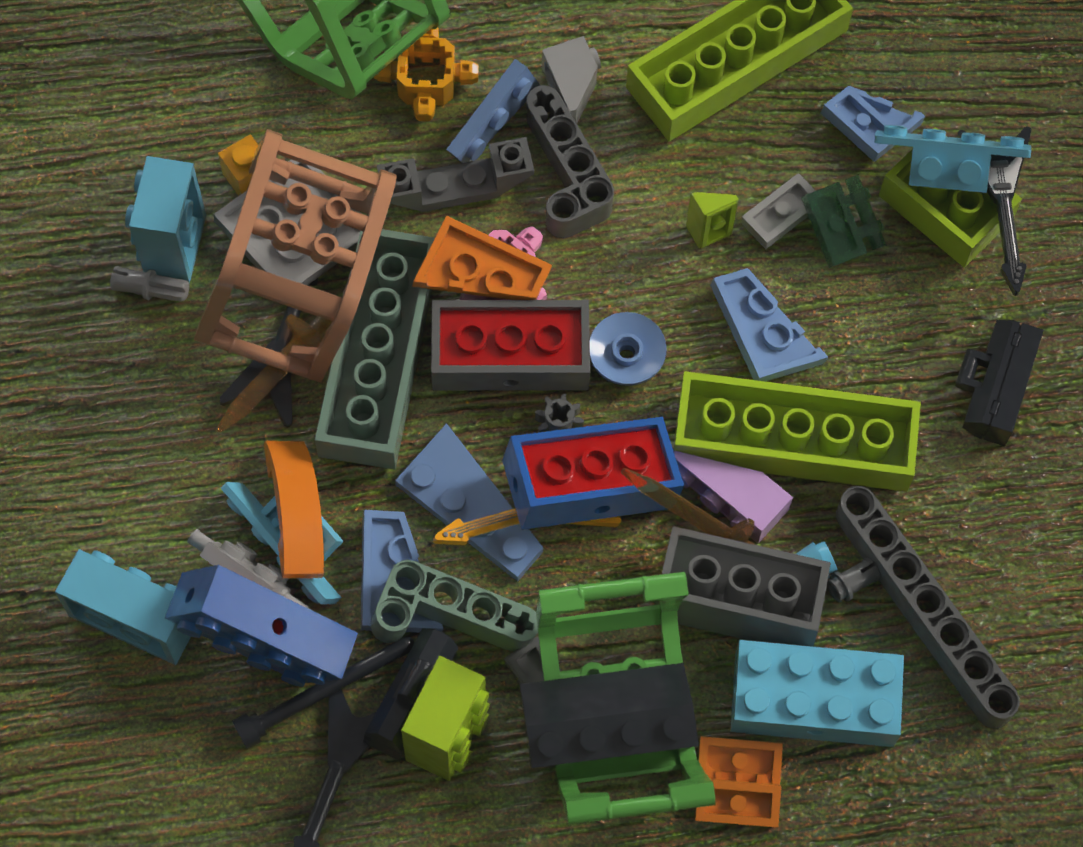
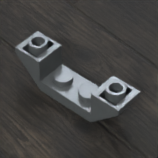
[377,137,534,212]

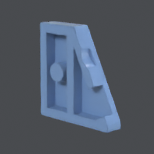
[821,86,925,162]

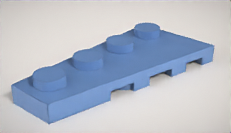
[395,423,543,582]

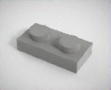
[741,173,824,249]

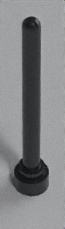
[232,637,414,750]

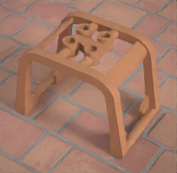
[194,129,397,383]

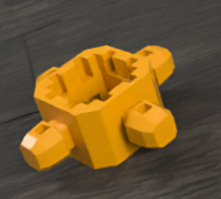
[374,28,479,121]

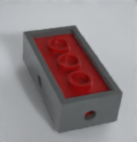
[431,300,590,391]

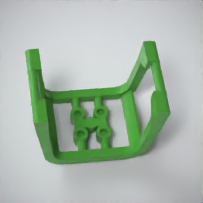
[237,0,450,100]
[536,572,716,825]

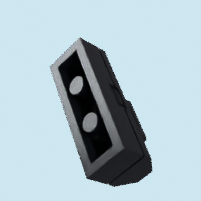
[955,320,1044,446]
[363,628,458,761]

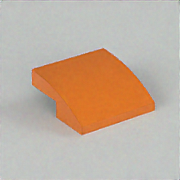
[695,736,783,828]

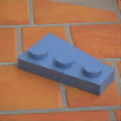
[446,59,541,163]
[710,268,828,382]
[361,510,443,633]

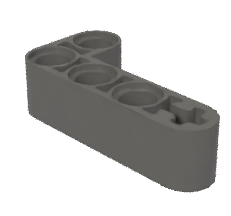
[526,85,614,238]

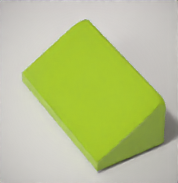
[686,192,739,248]

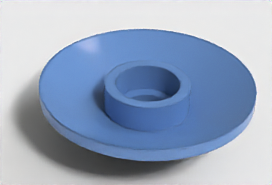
[590,312,667,386]

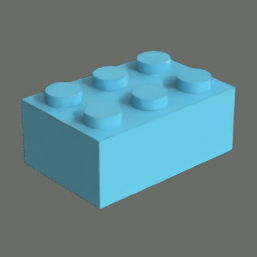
[125,156,206,283]
[55,549,191,665]

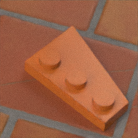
[412,216,552,300]

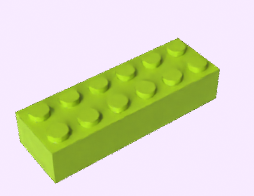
[626,0,853,142]
[673,371,921,492]

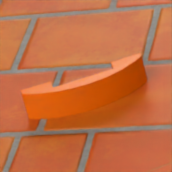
[264,441,324,578]

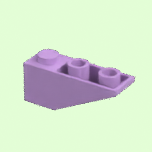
[674,451,793,543]

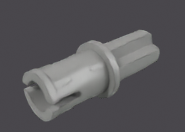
[110,266,189,302]

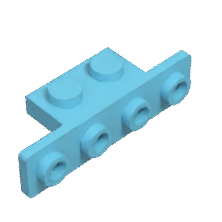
[874,125,1031,193]
[221,482,344,604]

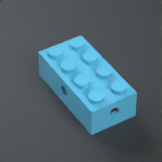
[730,640,904,747]

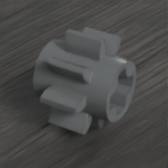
[535,394,584,433]

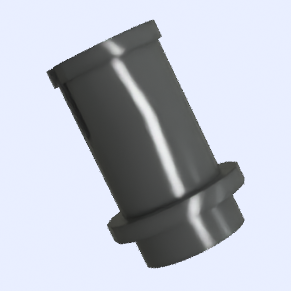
[827,557,881,602]

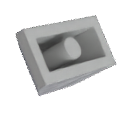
[541,36,601,123]

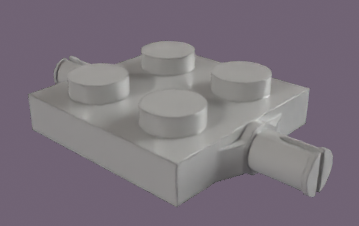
[188,529,308,608]

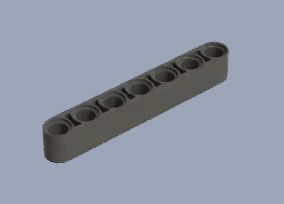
[836,486,1020,729]

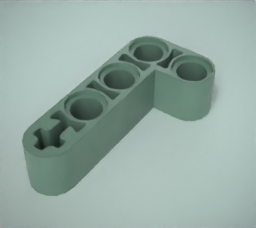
[370,560,538,652]

